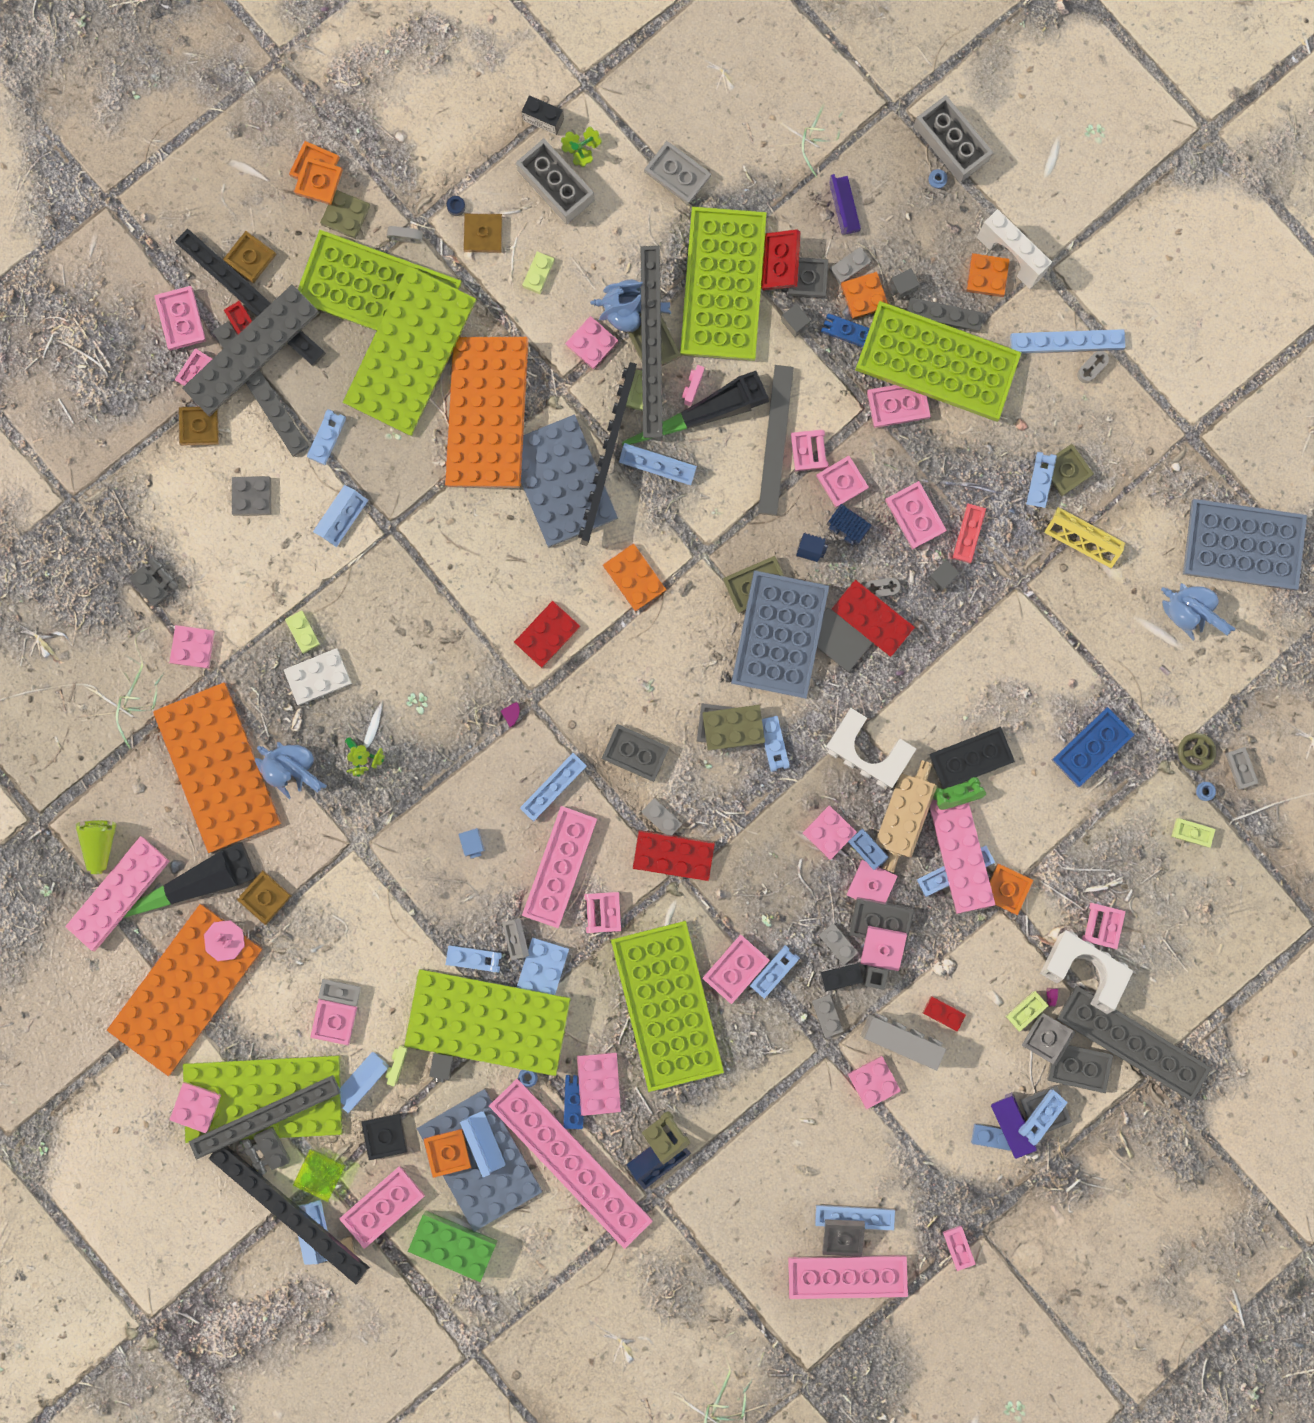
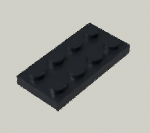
[928,726,1015,789]

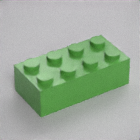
[408,1211,498,1282]

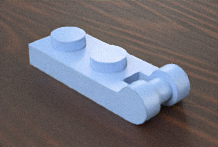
[307,409,346,465]
[1026,452,1057,508]
[762,716,790,772]
[445,945,502,972]
[749,945,800,999]
[1018,1090,1068,1146]

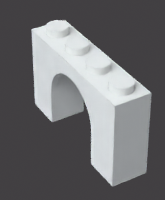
[977,209,1052,289]
[825,708,916,790]
[1040,930,1133,1014]

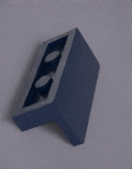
[627,1131,691,1190]

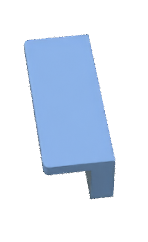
[313,485,368,547]
[340,1052,390,1113]
[460,1111,506,1177]
[297,1200,328,1265]

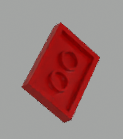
[761,229,801,290]
[514,600,581,668]

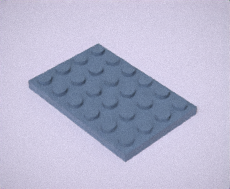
[521,414,618,548]
[1183,499,1307,591]
[731,571,829,699]
[416,1089,542,1232]

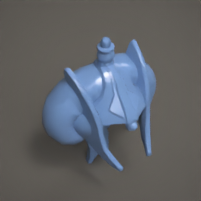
[590,279,671,332]
[1161,583,1236,641]
[255,742,327,799]

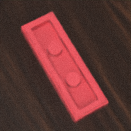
[952,504,986,564]

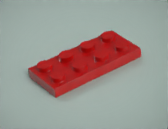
[832,579,915,657]
[633,830,715,881]

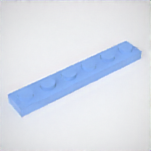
[1010,329,1125,353]

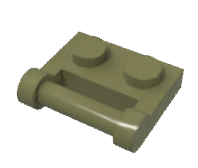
[642,1111,690,1165]

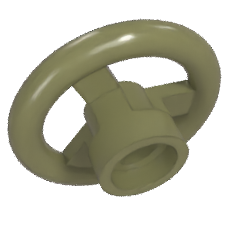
[1178,733,1216,771]

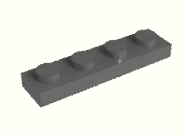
[907,297,984,333]

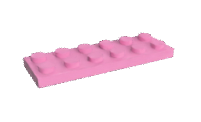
[929,798,995,914]
[522,806,597,928]
[65,836,170,952]
[788,1255,908,1299]

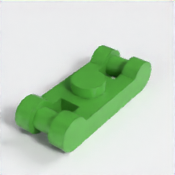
[933,777,986,810]

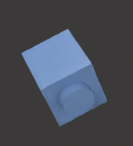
[458,828,485,859]

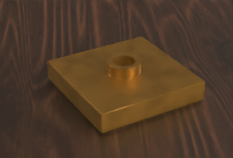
[464,213,502,253]
[223,231,277,284]
[179,407,219,446]
[237,870,292,925]

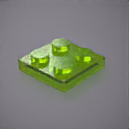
[293,1148,346,1202]

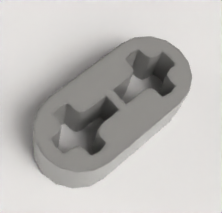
[386,226,423,244]
[1077,351,1109,383]
[865,578,900,598]

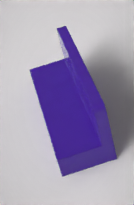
[829,174,861,235]
[991,1092,1037,1159]

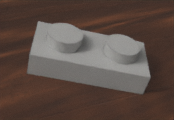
[829,247,871,285]
[1225,747,1258,790]
[641,798,682,835]
[502,918,529,960]
[818,923,858,965]
[318,979,361,1006]
[811,994,843,1038]

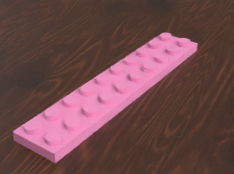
[489,1078,653,1249]

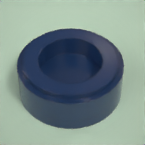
[446,196,466,216]

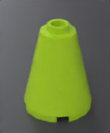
[76,820,116,874]

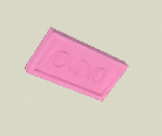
[339,1166,425,1249]

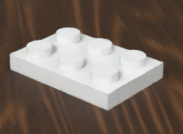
[284,648,352,706]

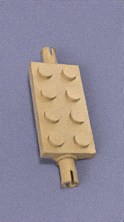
[875,760,937,873]

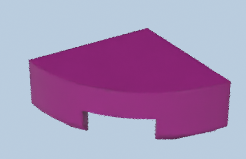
[501,701,520,728]
[1046,988,1058,1007]

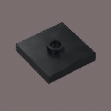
[361,1113,408,1160]

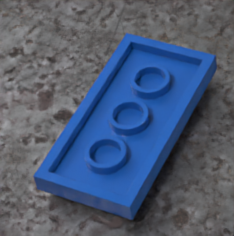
[1051,707,1135,787]

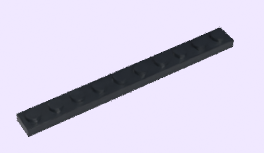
[175,228,326,367]
[578,362,637,546]
[209,1146,370,1285]

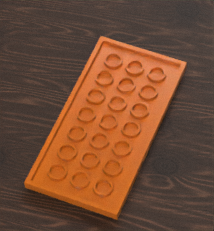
[445,337,529,488]
[153,682,281,853]
[106,904,263,1076]

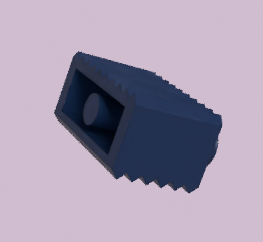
[826,504,872,546]
[796,532,828,562]

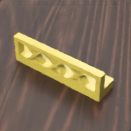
[1044,507,1125,569]

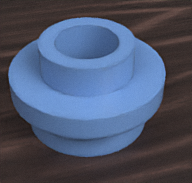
[928,169,947,189]
[1196,782,1216,801]
[518,1070,538,1087]

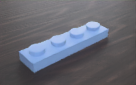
[619,443,697,485]
[520,753,587,822]
[917,845,995,898]
[815,1205,895,1230]

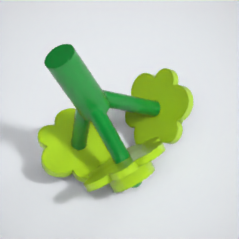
[561,127,602,167]
[345,737,385,777]

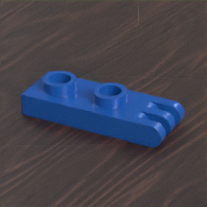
[821,314,870,348]
[563,1075,584,1129]

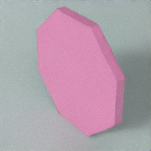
[204,920,245,961]

